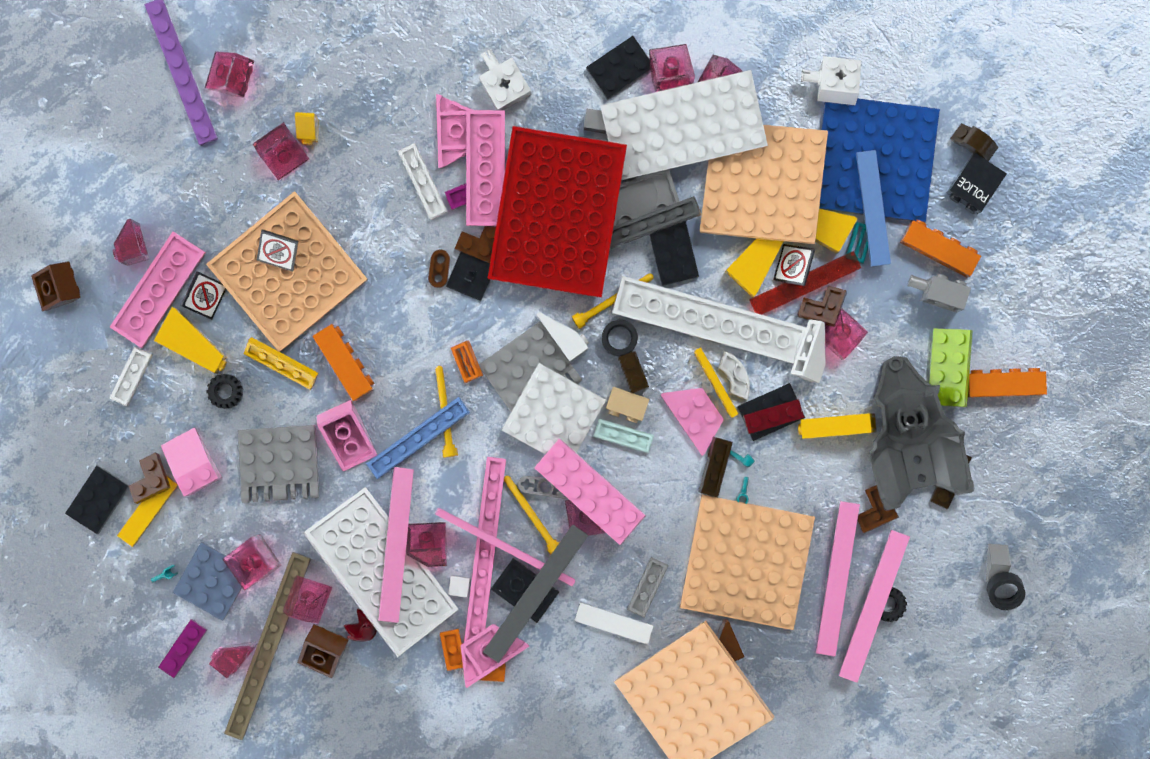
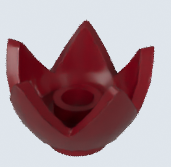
[344,609,377,642]

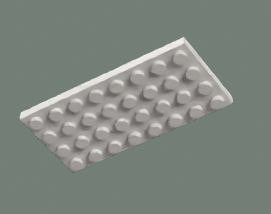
[600,70,768,180]
[303,487,459,657]

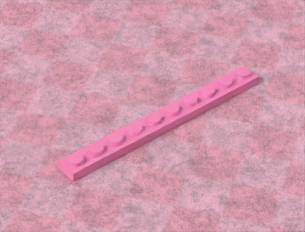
[464,457,506,642]

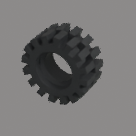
[206,374,243,409]
[881,587,907,622]

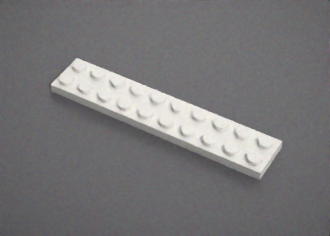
[612,276,807,364]

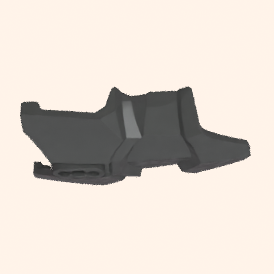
[869,356,974,511]

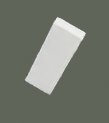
[110,347,153,407]

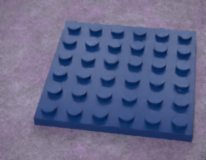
[819,98,940,223]

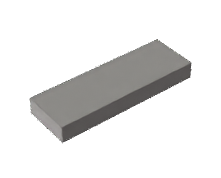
[627,557,668,618]

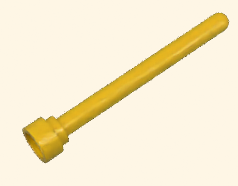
[571,273,654,329]
[435,366,458,458]
[504,475,560,555]

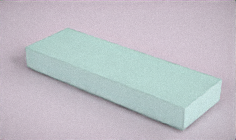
[593,419,654,453]

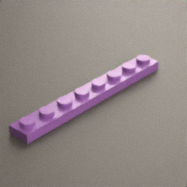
[144,0,218,146]

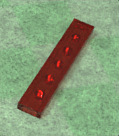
[749,251,862,315]

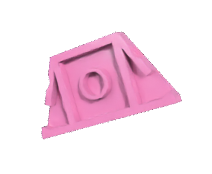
[436,94,473,168]
[661,388,724,456]
[461,624,529,688]

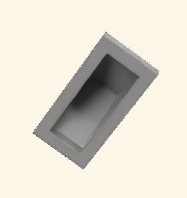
[986,544,1011,582]

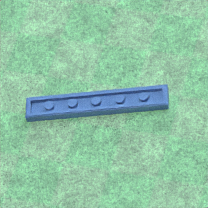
[856,150,891,267]
[366,397,471,479]

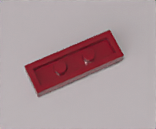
[743,399,804,434]

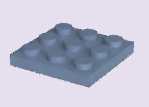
[172,542,252,621]

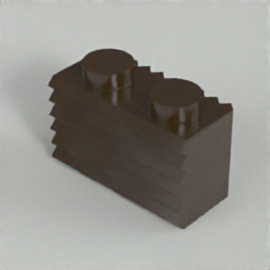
[618,351,649,393]

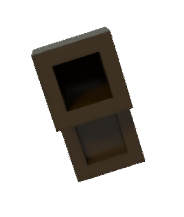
[950,123,998,161]

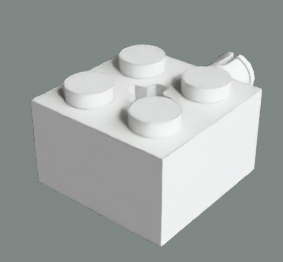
[479,49,532,110]
[800,56,861,105]

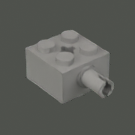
[907,274,971,313]

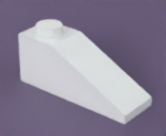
[536,312,589,362]
[791,319,825,383]

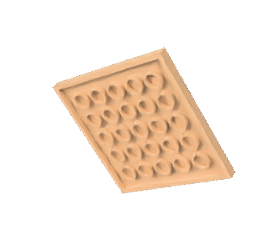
[700,125,828,244]
[206,191,368,352]
[680,494,815,630]
[614,621,774,759]

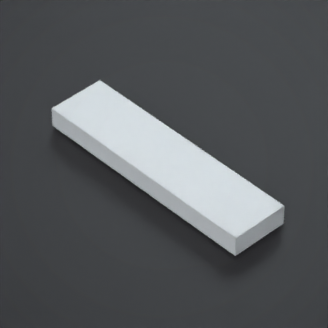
[398,143,448,220]
[574,602,654,644]

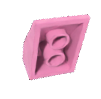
[316,400,377,471]
[161,428,222,497]

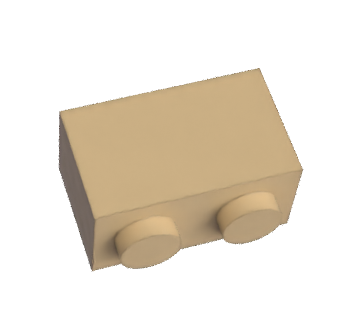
[606,387,650,423]

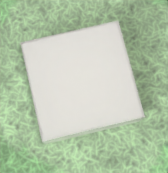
[448,575,470,597]

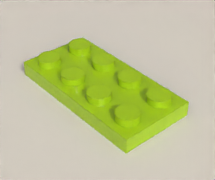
[929,328,973,407]

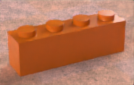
[900,220,981,278]
[312,324,375,402]
[968,368,1047,397]

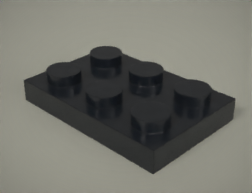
[586,36,655,100]
[649,221,699,286]
[737,383,806,441]
[65,465,129,534]
[491,558,560,623]

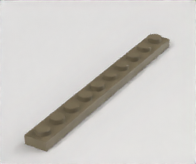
[224,552,311,740]

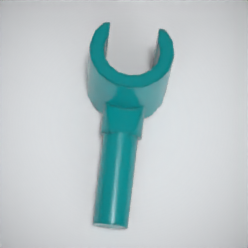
[730,450,755,467]
[737,477,749,504]
[151,565,178,583]

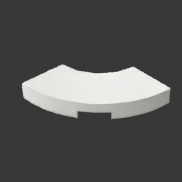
[718,351,750,400]

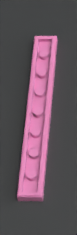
[378,467,414,623]
[816,501,860,656]
[435,508,575,587]
[839,530,910,683]

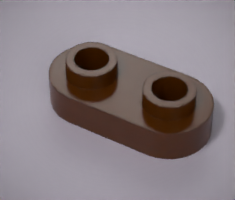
[428,250,450,288]

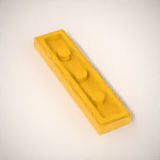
[244,337,318,390]
[694,347,738,418]
[117,476,178,547]

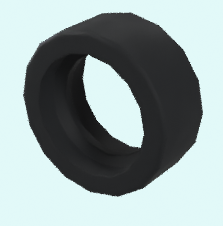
[602,319,638,356]
[987,572,1026,610]

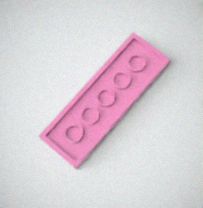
[466,110,505,226]
[110,232,206,348]
[535,439,646,545]

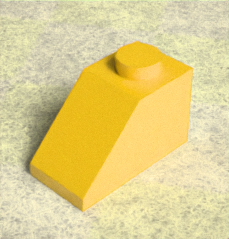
[295,112,319,145]

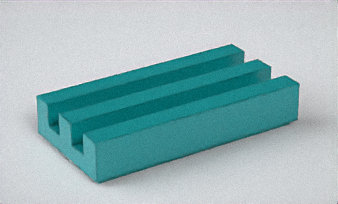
[845,222,868,264]

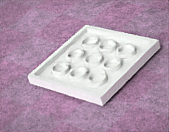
[501,363,606,454]

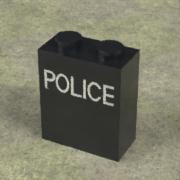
[946,153,1007,214]

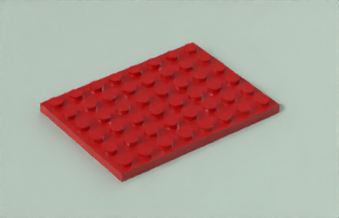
[488,126,627,298]

